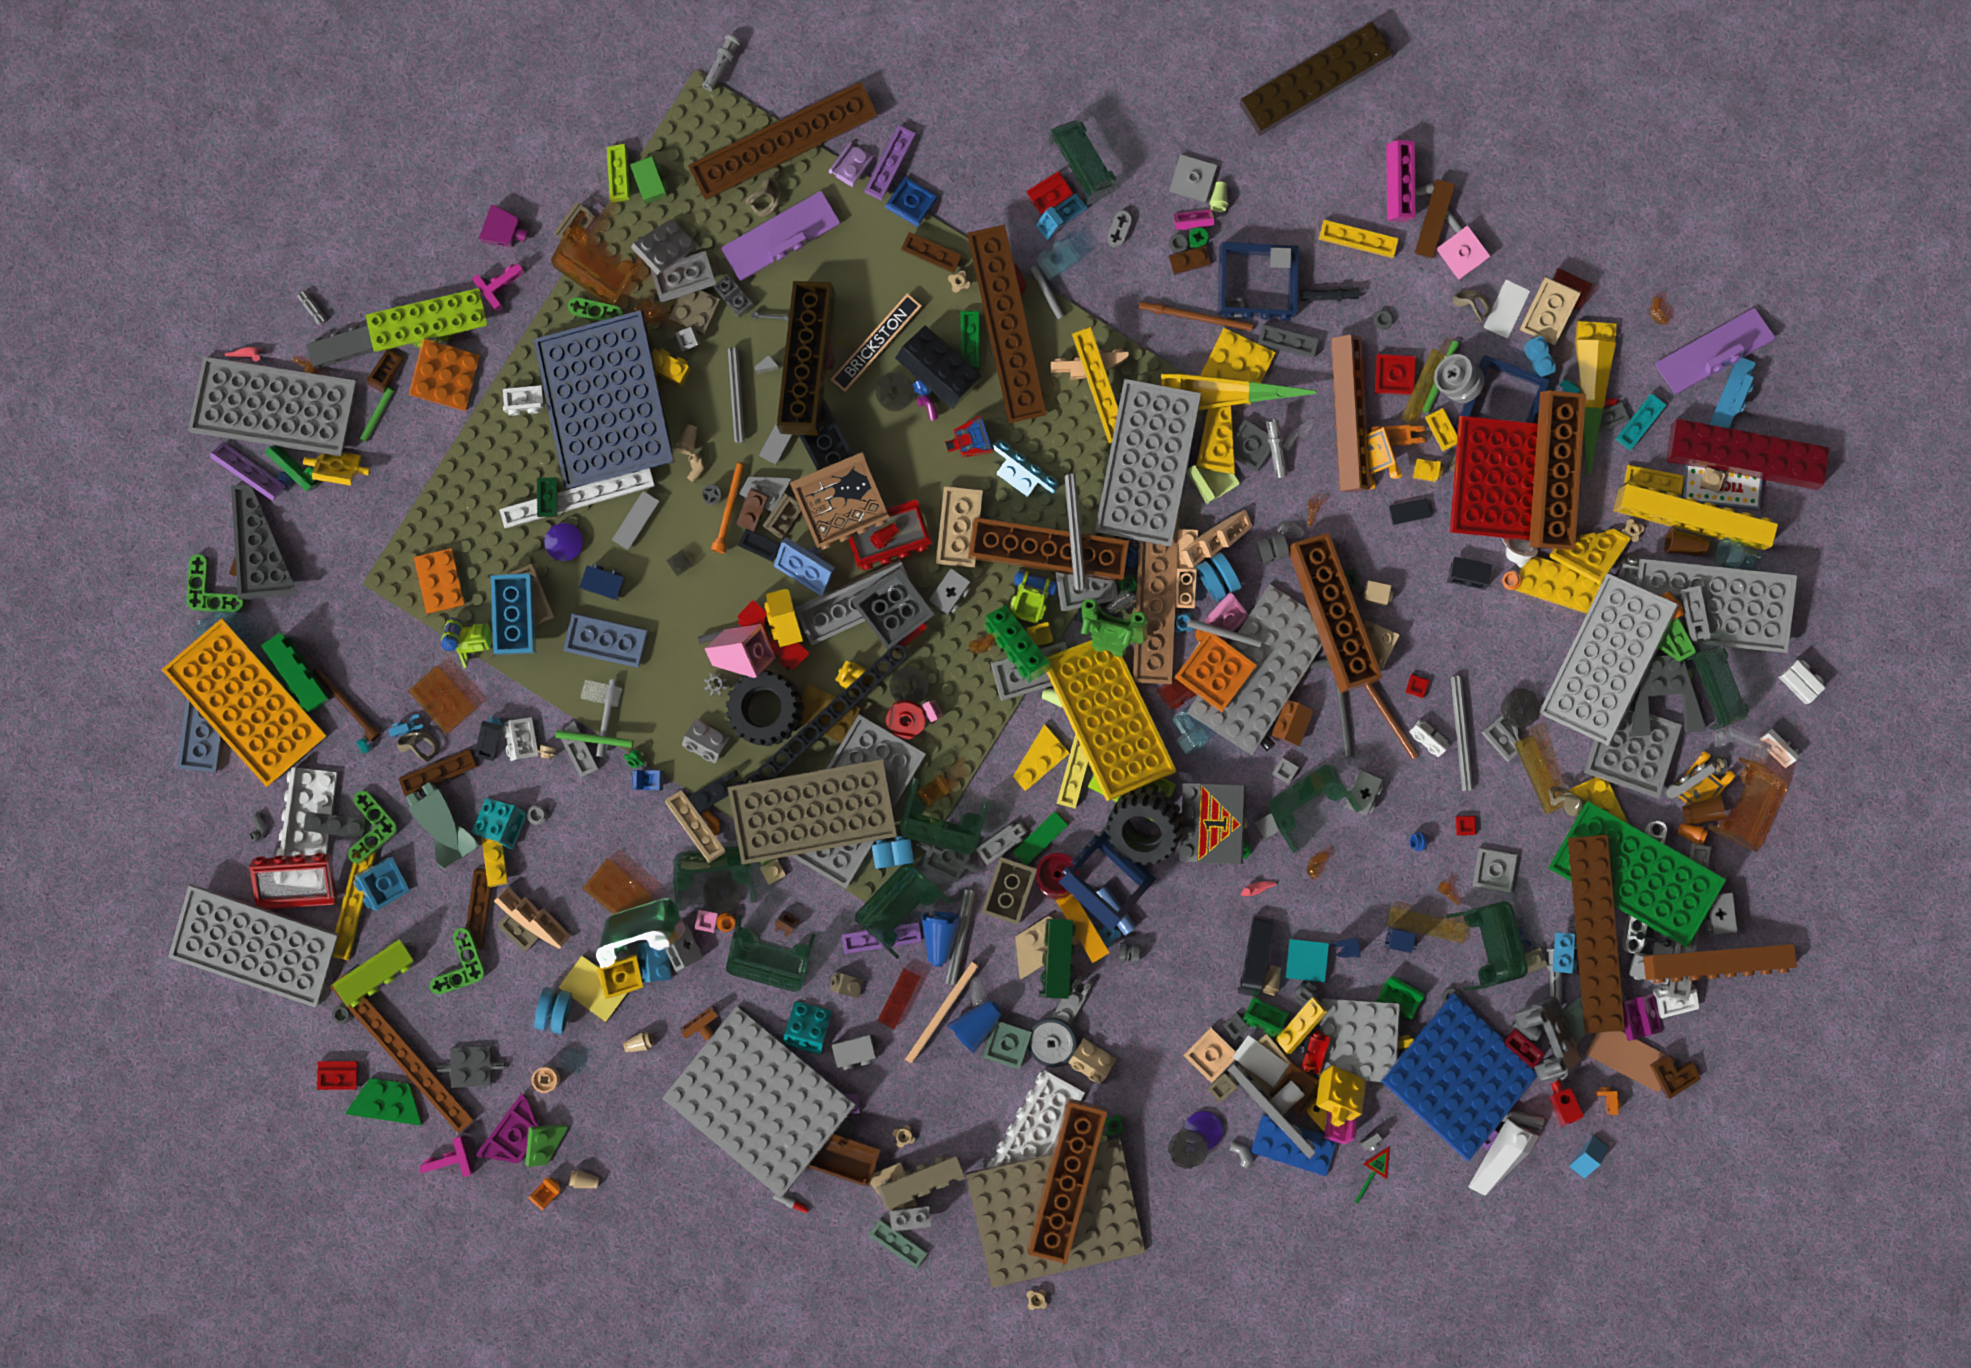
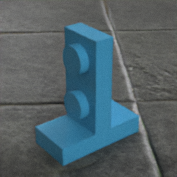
[1036,193,1087,240]

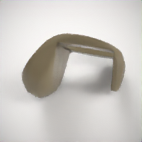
[746,177,781,217]
[1453,290,1491,323]
[397,731,438,763]
[1548,786,1583,816]

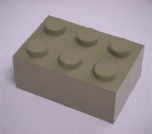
[981,857,1037,925]

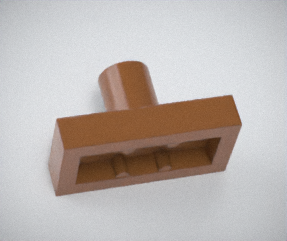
[680,1006,718,1040]

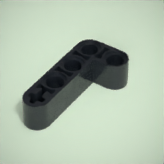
[1238,916,1273,997]

